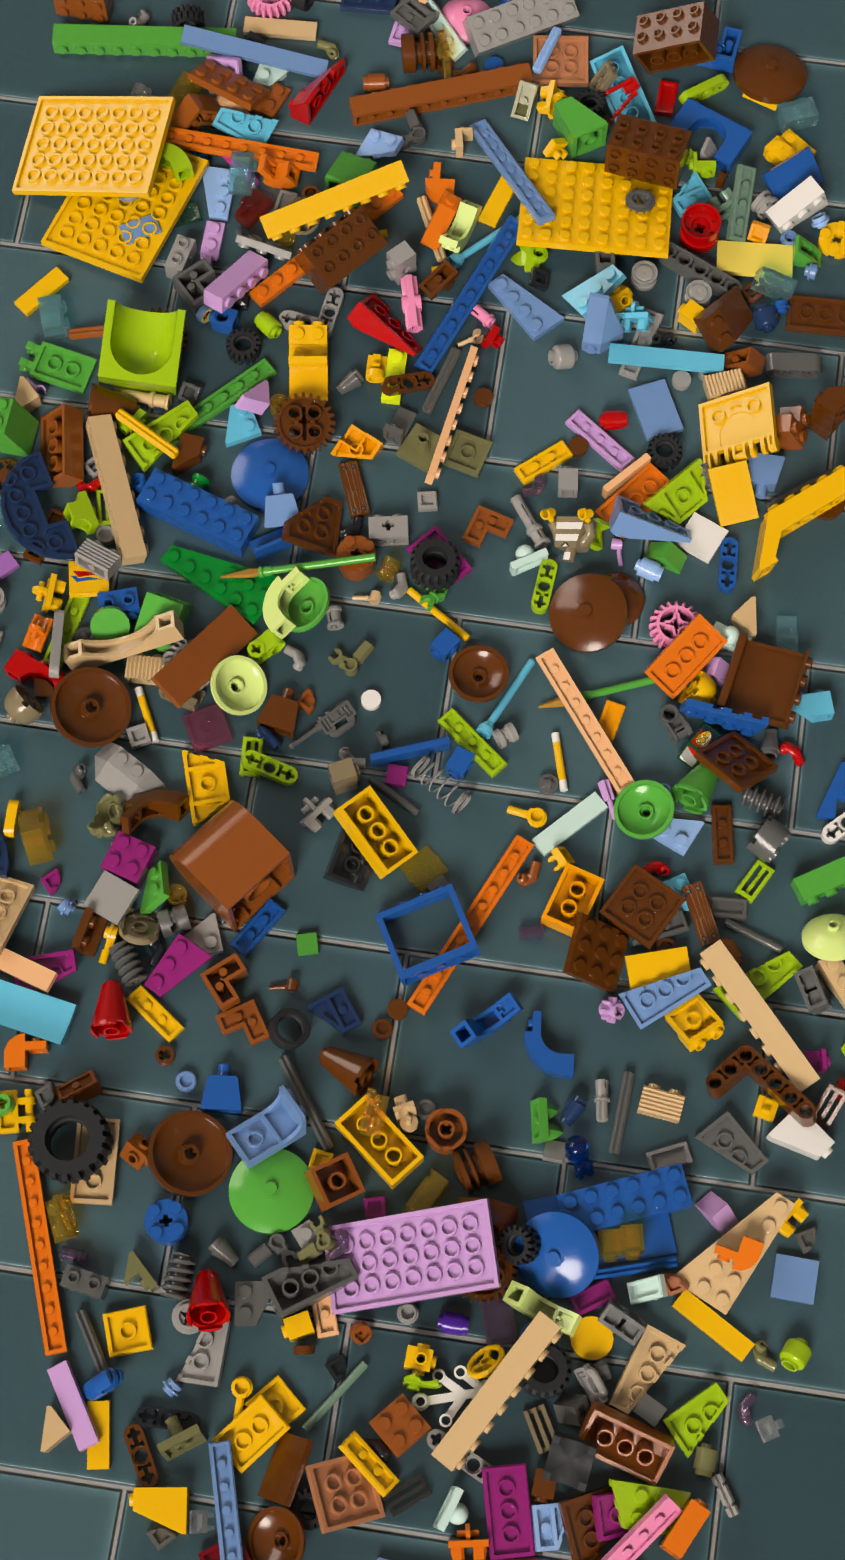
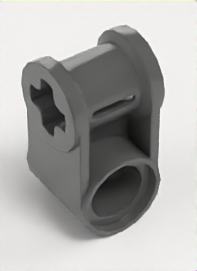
[658,704,693,745]

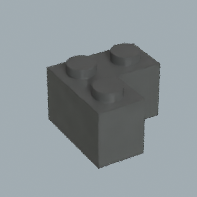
[173,258,216,316]

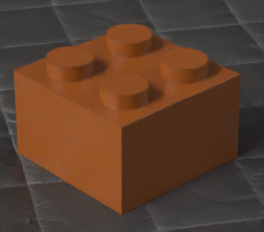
[304,1152,365,1212]
[369,1393,431,1459]

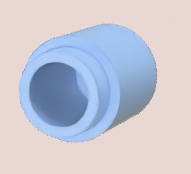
[634,557,665,582]

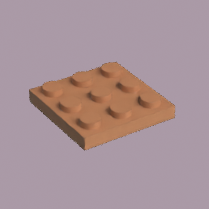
[533,35,588,87]
[305,1456,386,1534]

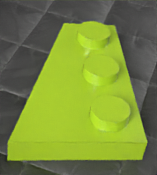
[662,1382,729,1458]

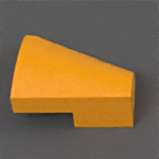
[330,424,384,460]

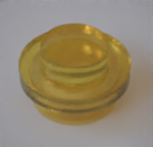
[277,231,296,247]

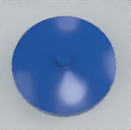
[231,439,309,512]
[515,1210,601,1298]

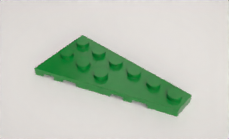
[160,545,284,627]

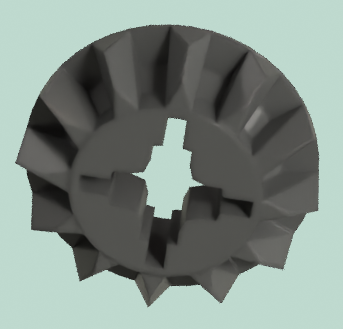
[625,189,656,214]

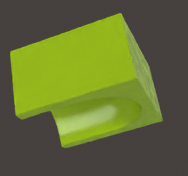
[98,299,186,396]

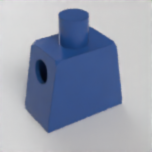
[201,1064,243,1114]

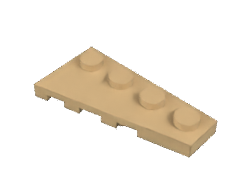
[607,1324,686,1415]

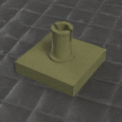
[396,423,448,473]
[157,1415,207,1462]

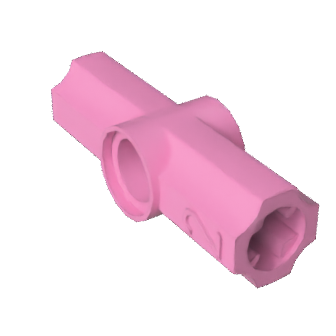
[400,274,423,333]

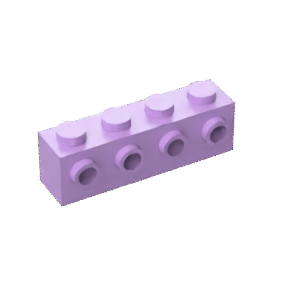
[204,250,269,314]

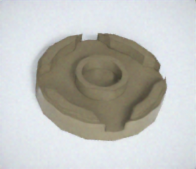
[119,914,161,945]

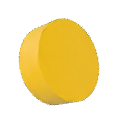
[365,368,385,383]

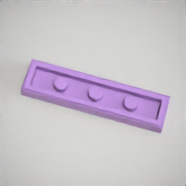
[565,409,635,473]
[47,1360,101,1452]

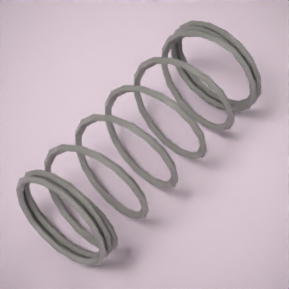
[411,755,471,814]

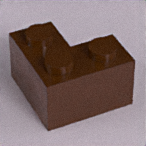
[458,1197,519,1236]

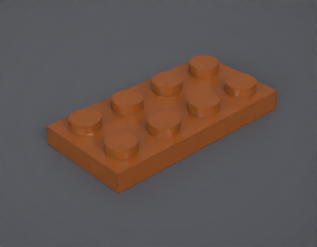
[187,59,270,111]

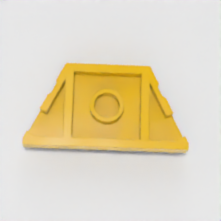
[182,750,231,826]

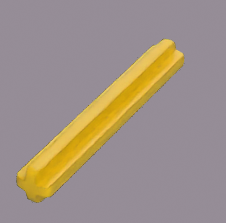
[115,409,180,459]

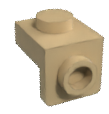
[451,127,473,158]

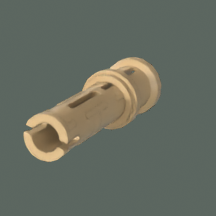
[114,387,172,411]

